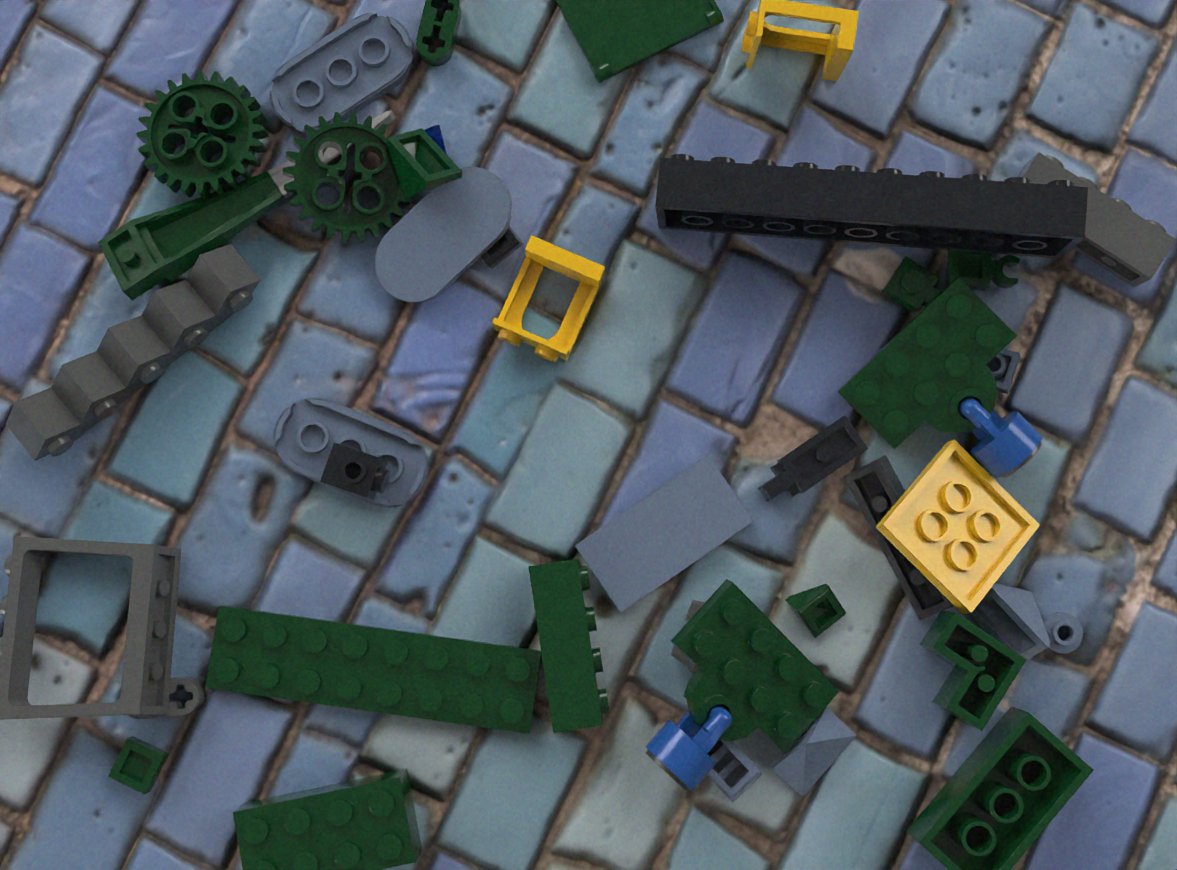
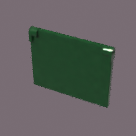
[555,0,724,83]

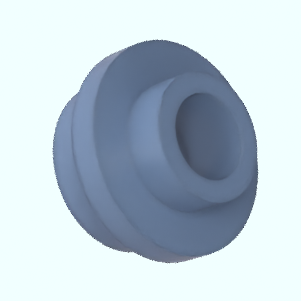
[1043,612,1083,653]

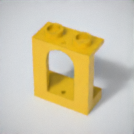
[741,0,859,81]
[492,235,605,362]

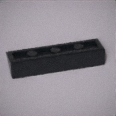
[844,455,954,620]

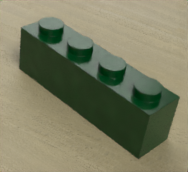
[528,559,610,733]

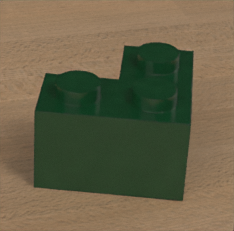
[920,611,1027,731]

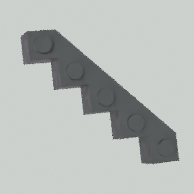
[6,244,260,461]

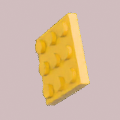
[876,439,1040,614]

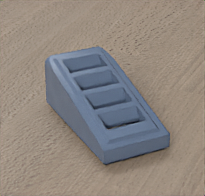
[707,740,762,803]

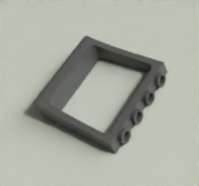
[0,536,181,720]

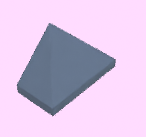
[969,583,1050,660]
[771,707,857,797]

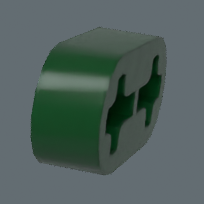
[416,0,461,66]

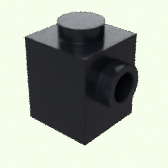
[320,442,390,500]

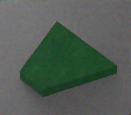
[387,128,462,199]

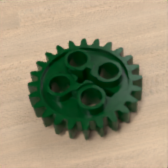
[136,70,269,199]
[283,112,412,244]

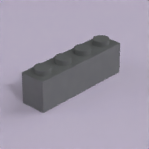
[1018,152,1176,287]

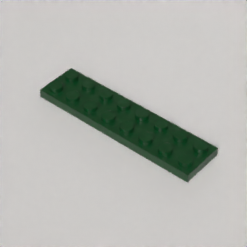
[205,605,542,734]

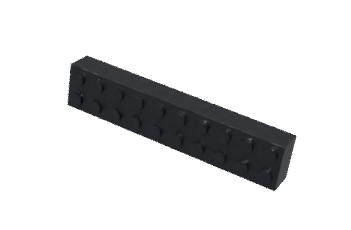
[655,154,1088,259]

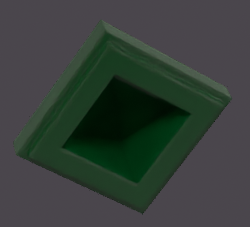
[785,584,846,638]

